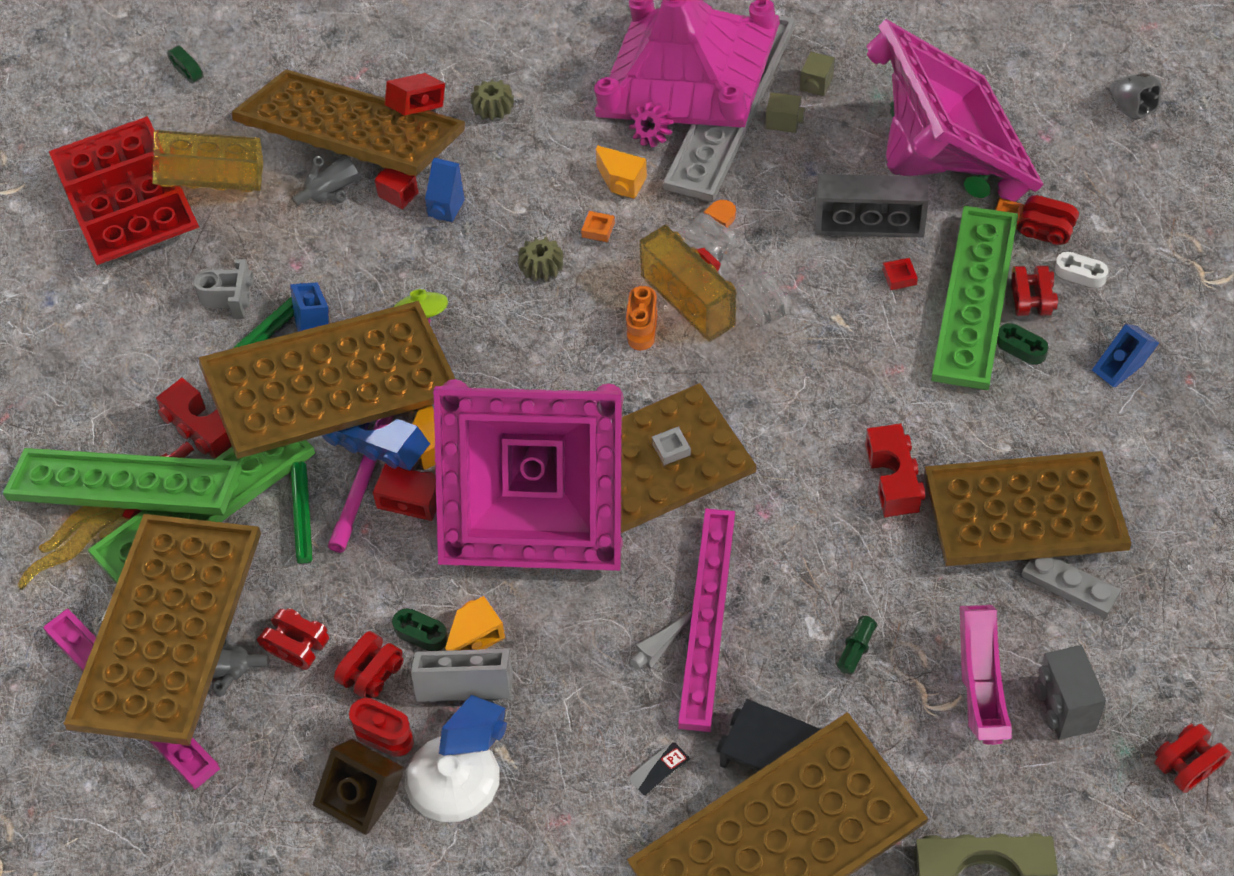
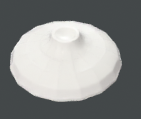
[405,737,499,822]

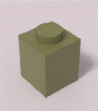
[800,51,835,96]
[766,92,805,133]

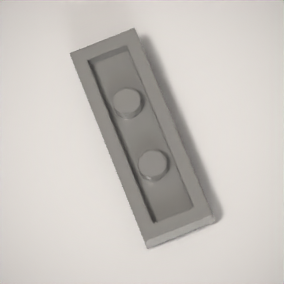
[1021,557,1121,619]

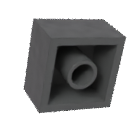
[1034,645,1106,740]

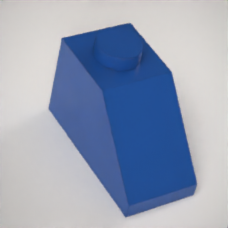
[425,157,465,222]
[290,282,329,332]
[1092,324,1160,387]
[438,695,507,756]

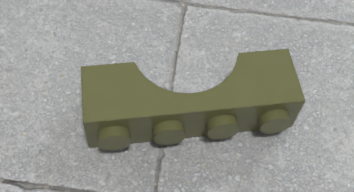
[914,833,1058,876]

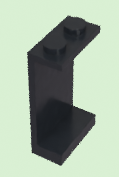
[717,699,821,771]

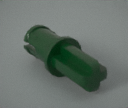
[837,615,878,674]

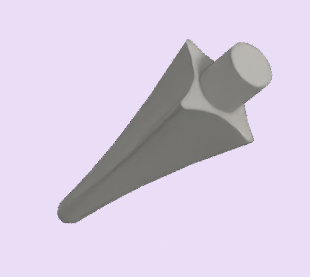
[630,612,692,670]

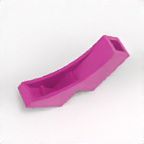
[959,605,1012,745]

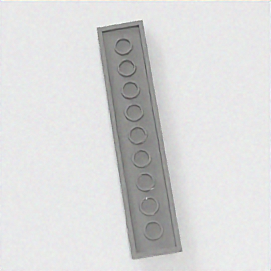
[663,9,795,202]

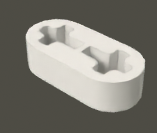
[1055,252,1108,288]

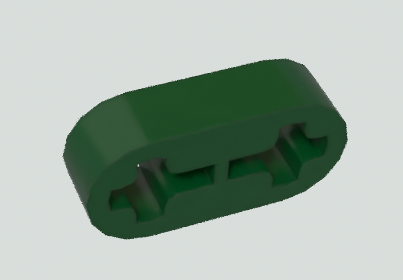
[167,45,204,84]
[997,323,1049,365]
[392,608,448,651]

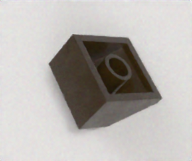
[312,739,405,835]

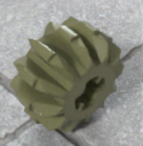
[470,78,514,122]
[518,236,564,282]

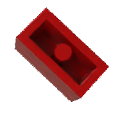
[384,73,445,116]
[373,464,437,521]

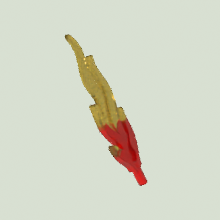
[18,441,194,590]

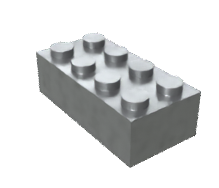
[815,174,929,238]

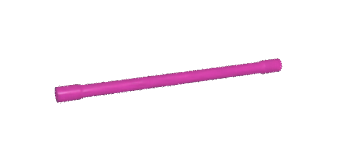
[328,318,431,553]

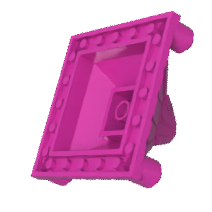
[594,0,780,128]
[867,19,1044,202]
[433,379,624,571]

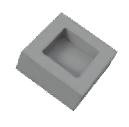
[652,426,691,465]

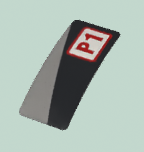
[629,742,690,796]

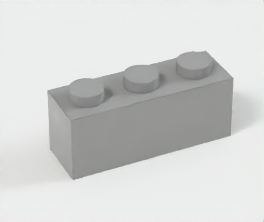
[411,649,513,702]

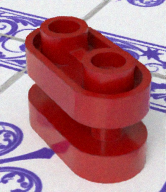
[1017,195,1079,245]
[1011,266,1058,316]
[257,608,330,670]
[334,631,404,698]
[349,698,414,757]
[1154,724,1231,793]

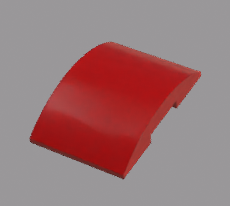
[49,116,199,265]

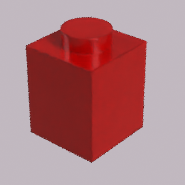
[374,168,419,210]

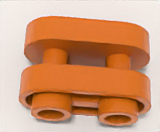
[626,286,658,350]

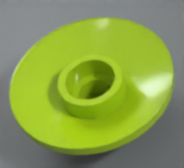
[394,289,448,318]

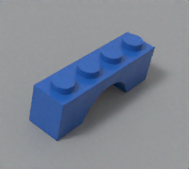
[322,419,430,471]

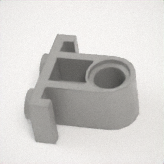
[193,259,254,319]

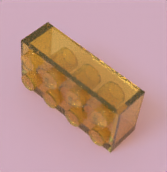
[152,130,263,192]
[639,224,737,342]

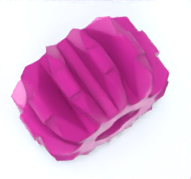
[629,102,674,147]

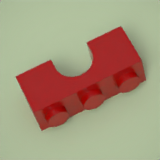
[156,377,232,459]
[865,423,925,517]

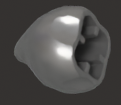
[1110,72,1162,119]

